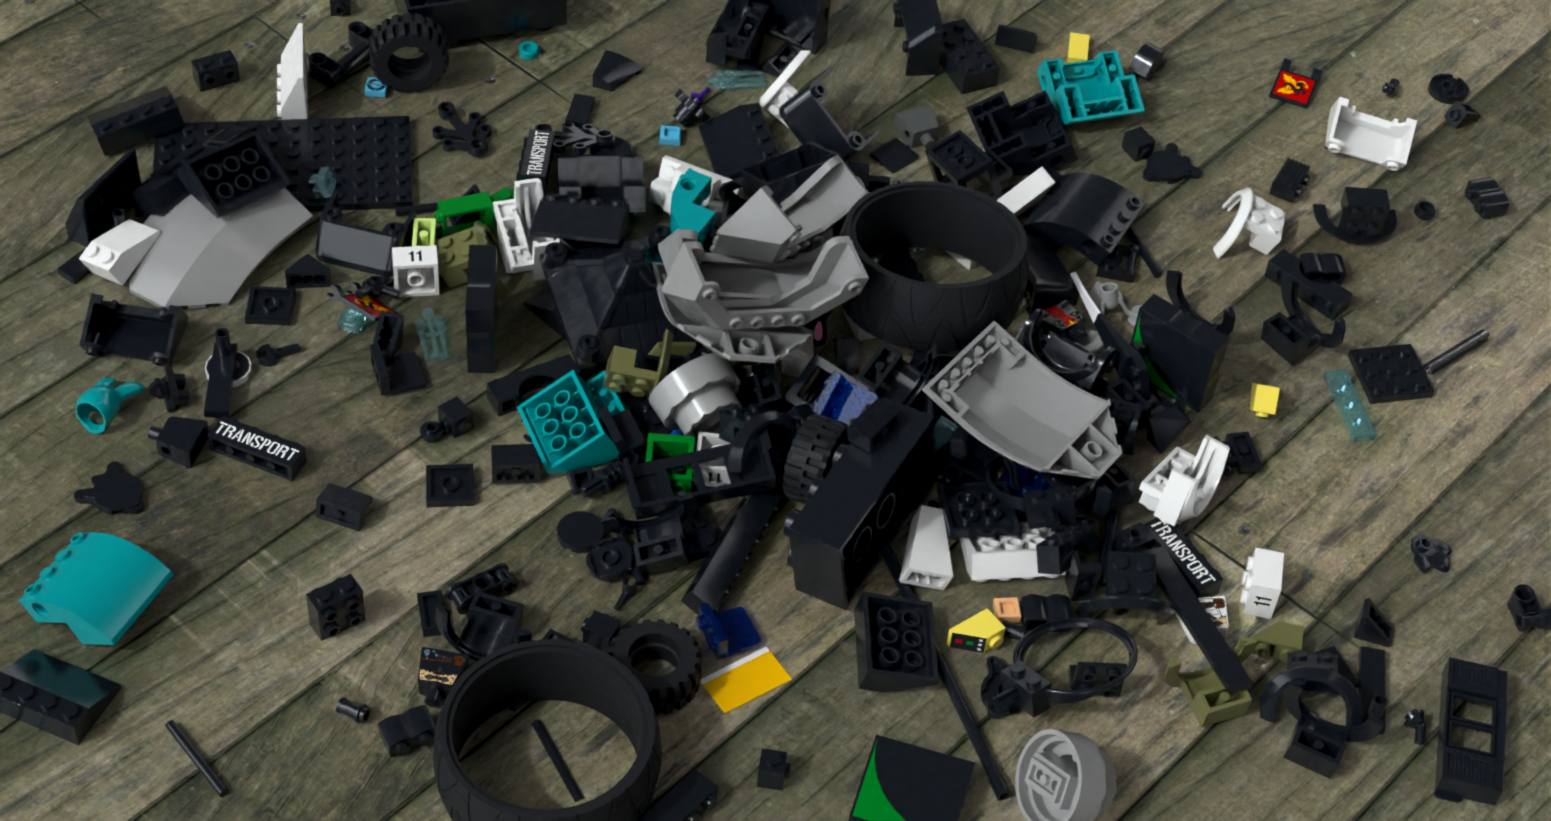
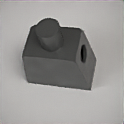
[893,105,939,149]

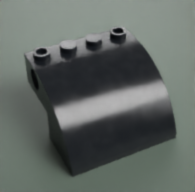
[966,90,1078,175]
[557,154,646,216]
[1023,173,1145,266]

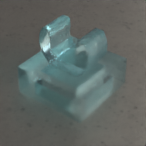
[309,166,337,197]
[337,306,368,334]

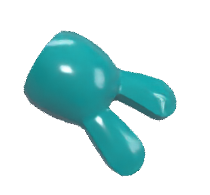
[75,378,144,434]

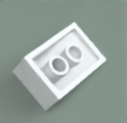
[79,219,161,286]

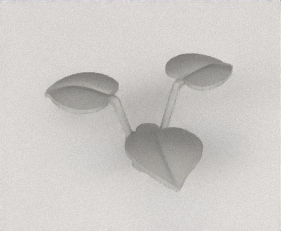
[1072,281,1142,352]

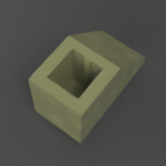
[1251,621,1304,662]

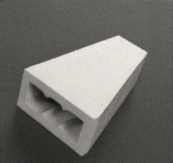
[997,167,1055,217]
[899,505,953,590]

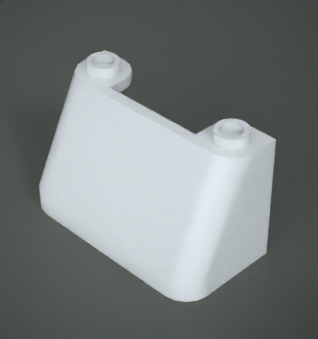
[1325,97,1417,171]

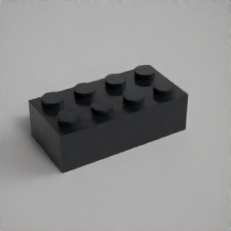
[939,19,1000,94]

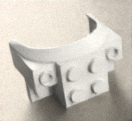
[493,178,560,281]
[1139,435,1230,526]

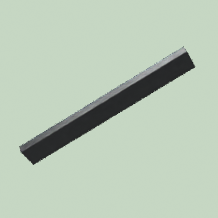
[1142,546,1253,694]

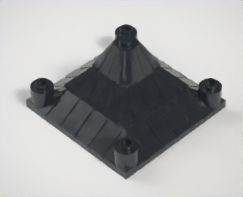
[539,225,703,369]

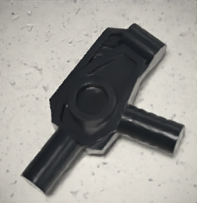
[355,275,400,299]

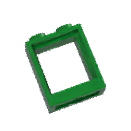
[434,191,494,239]
[646,433,695,494]

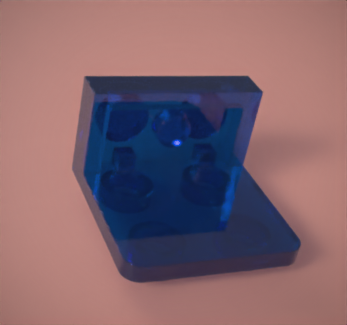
[812,371,879,425]
[696,603,761,660]

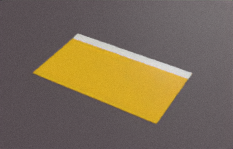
[700,647,792,714]

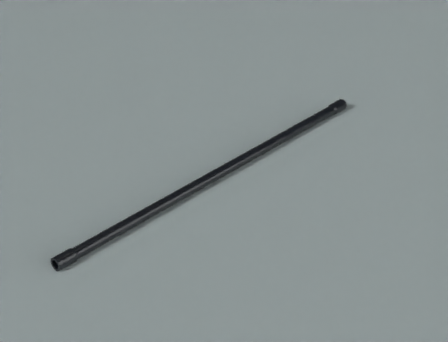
[883,546,1011,801]

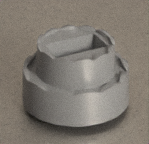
[649,353,742,440]
[1015,729,1117,821]

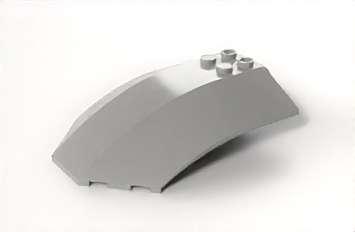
[129,188,313,310]
[651,262,812,363]
[922,321,1122,479]

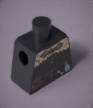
[418,647,469,707]

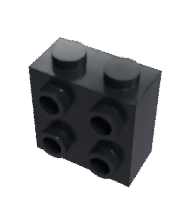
[306,574,366,641]

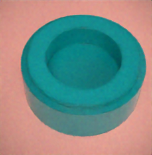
[519,41,539,60]

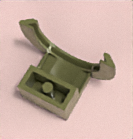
[435,221,506,300]
[603,329,674,400]
[1163,636,1257,727]

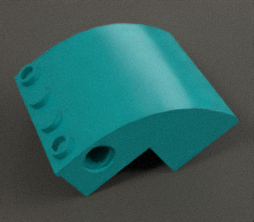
[1036,50,1145,124]
[670,168,715,249]
[19,532,174,645]

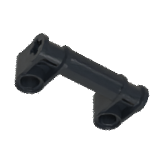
[309,21,374,88]
[1507,584,1551,631]

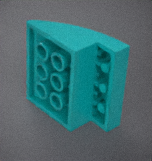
[517,370,634,474]

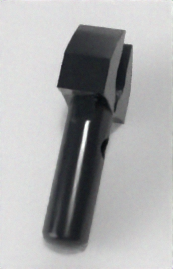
[256,343,300,367]

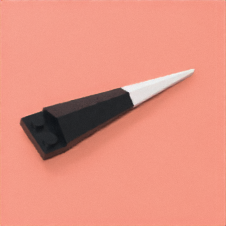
[1070,272,1151,401]

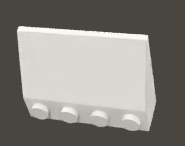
[277,23,308,120]
[959,522,1066,582]

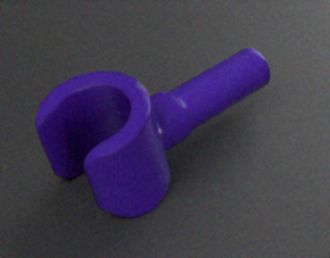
[691,87,710,103]

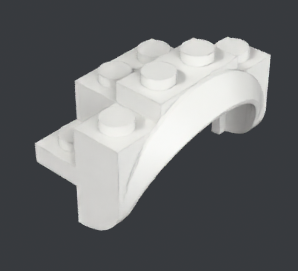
[648,155,744,228]

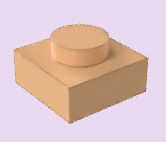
[993,597,1021,623]

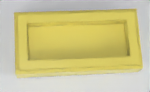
[1067,32,1090,63]

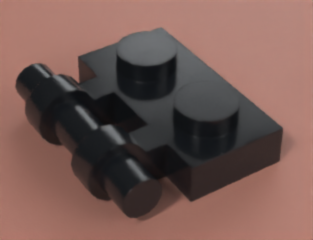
[1213,432,1262,477]

